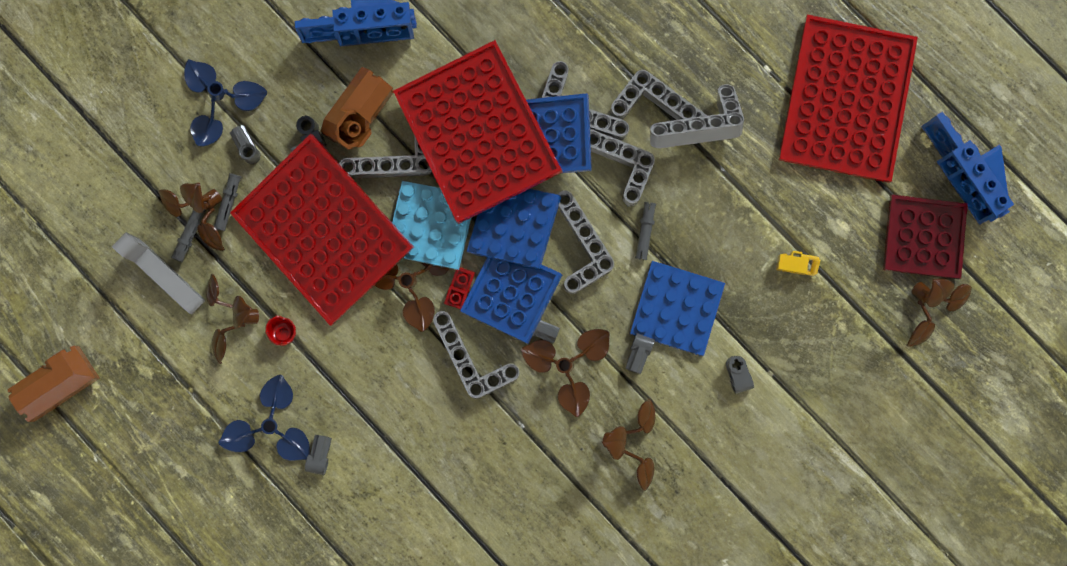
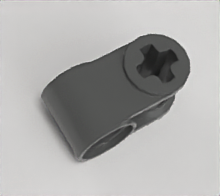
[726,356,754,394]

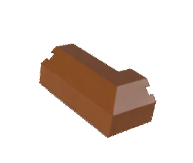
[320,67,394,149]
[7,345,100,422]

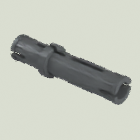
[214,173,241,231]
[635,202,656,260]
[171,210,206,262]

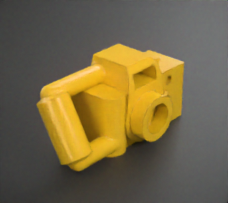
[776,251,821,276]

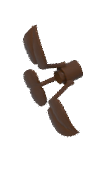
[158,183,225,251]
[374,262,450,332]
[206,274,259,364]
[907,279,972,347]
[521,329,610,417]
[602,399,656,491]

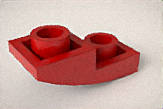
[444,267,476,310]

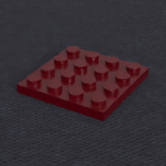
[883,194,968,280]

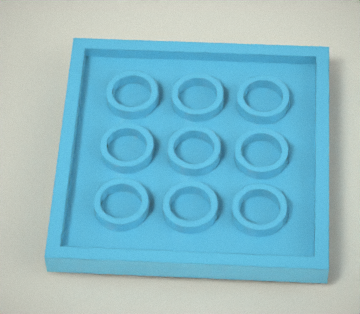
[392,181,471,270]

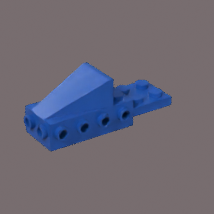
[295,0,417,47]
[921,111,1014,225]

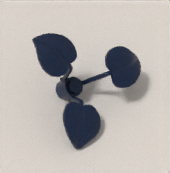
[184,59,267,147]
[218,375,310,461]

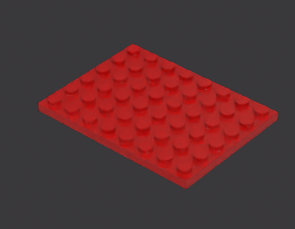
[778,14,918,183]
[393,40,562,224]
[230,134,414,326]

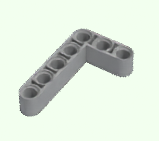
[542,61,629,140]
[610,70,707,120]
[650,84,744,148]
[590,129,655,206]
[339,135,432,178]
[558,191,614,294]
[112,232,205,315]
[433,311,520,399]

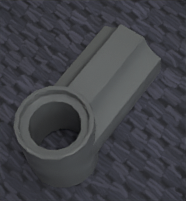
[229,125,261,164]
[532,319,560,344]
[625,333,655,374]
[305,434,332,476]

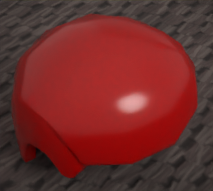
[265,315,296,346]

